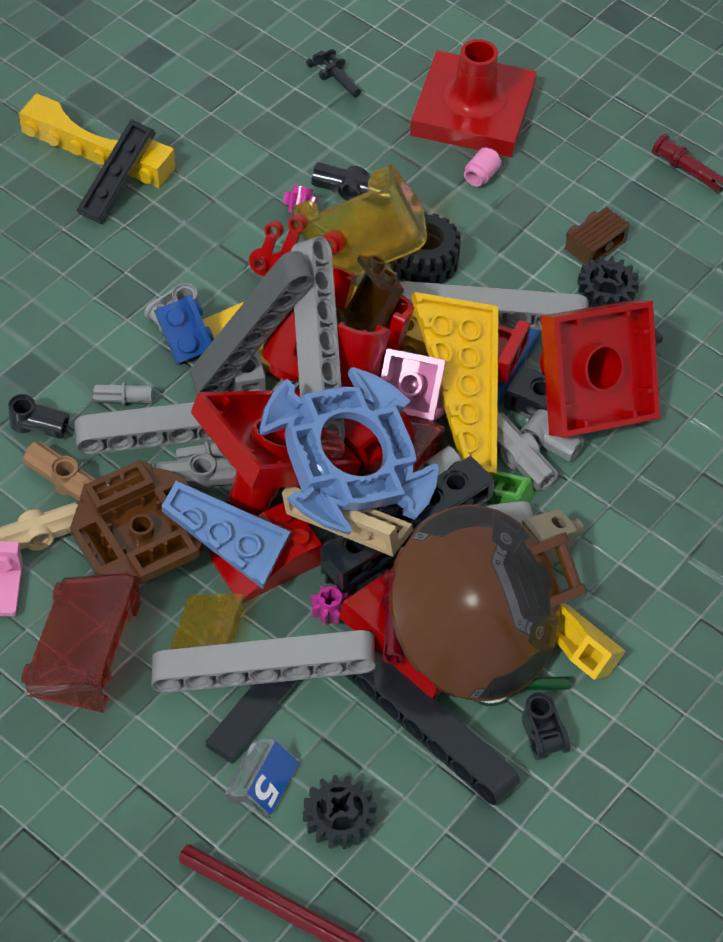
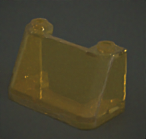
[292,164,427,276]

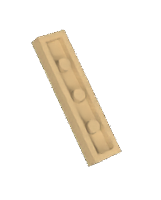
[282,487,413,556]

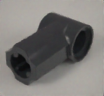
[8,394,70,439]

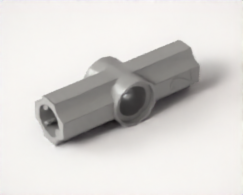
[497,411,558,491]
[155,453,236,492]

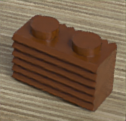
[565,207,630,266]

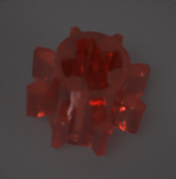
[320,428,345,465]

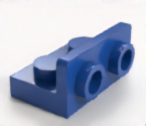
[154,295,214,364]

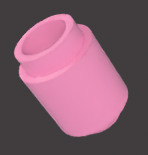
[464,148,501,187]

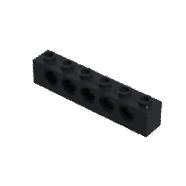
[320,455,494,592]

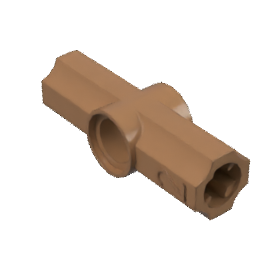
[22,442,96,501]

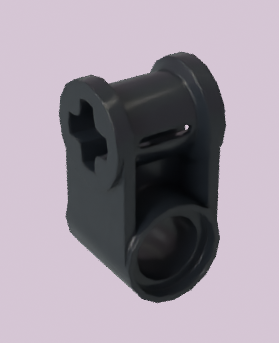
[522,692,570,760]

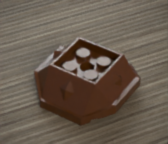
[70,460,204,584]

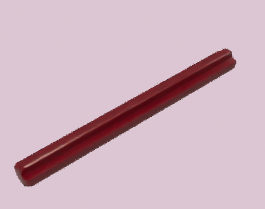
[179,844,365,942]

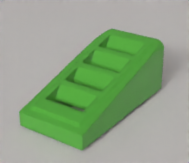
[488,471,534,504]

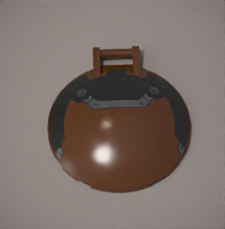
[389,505,588,702]

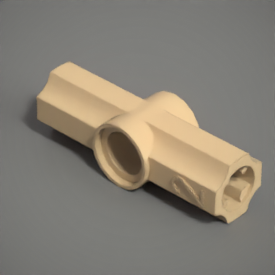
[0,502,78,551]

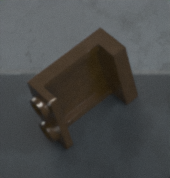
[336,254,404,332]

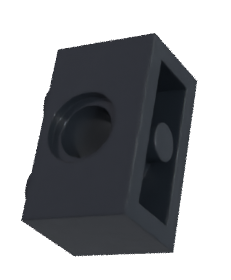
[504,365,547,419]

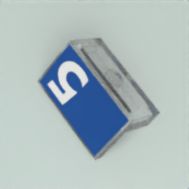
[224,738,300,818]

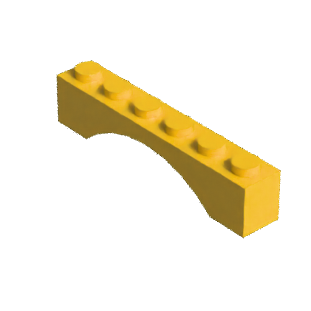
[19,93,176,188]
[556,603,626,680]

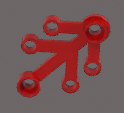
[249,214,347,276]

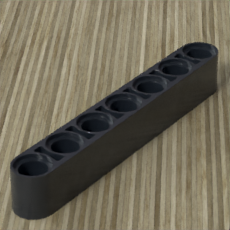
[344,650,520,805]

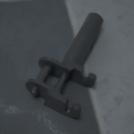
[306,49,361,98]

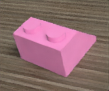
[381,348,446,420]

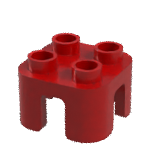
[261,265,414,387]

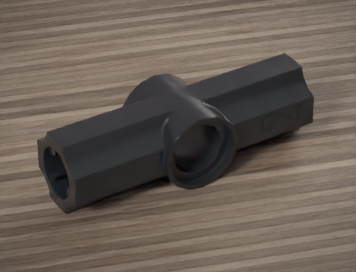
[311,162,396,205]

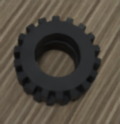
[389,212,461,284]

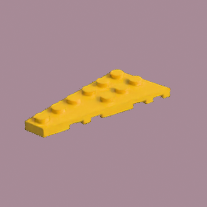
[411,292,498,477]

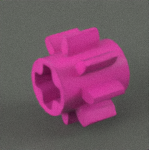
[283,185,318,217]
[311,585,348,625]

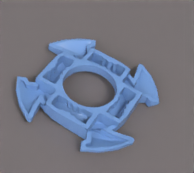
[259,367,439,534]

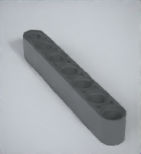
[190,251,313,394]

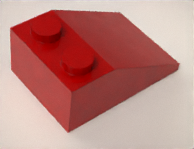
[209,502,322,604]

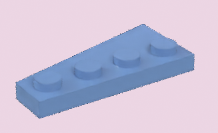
[162,481,290,589]

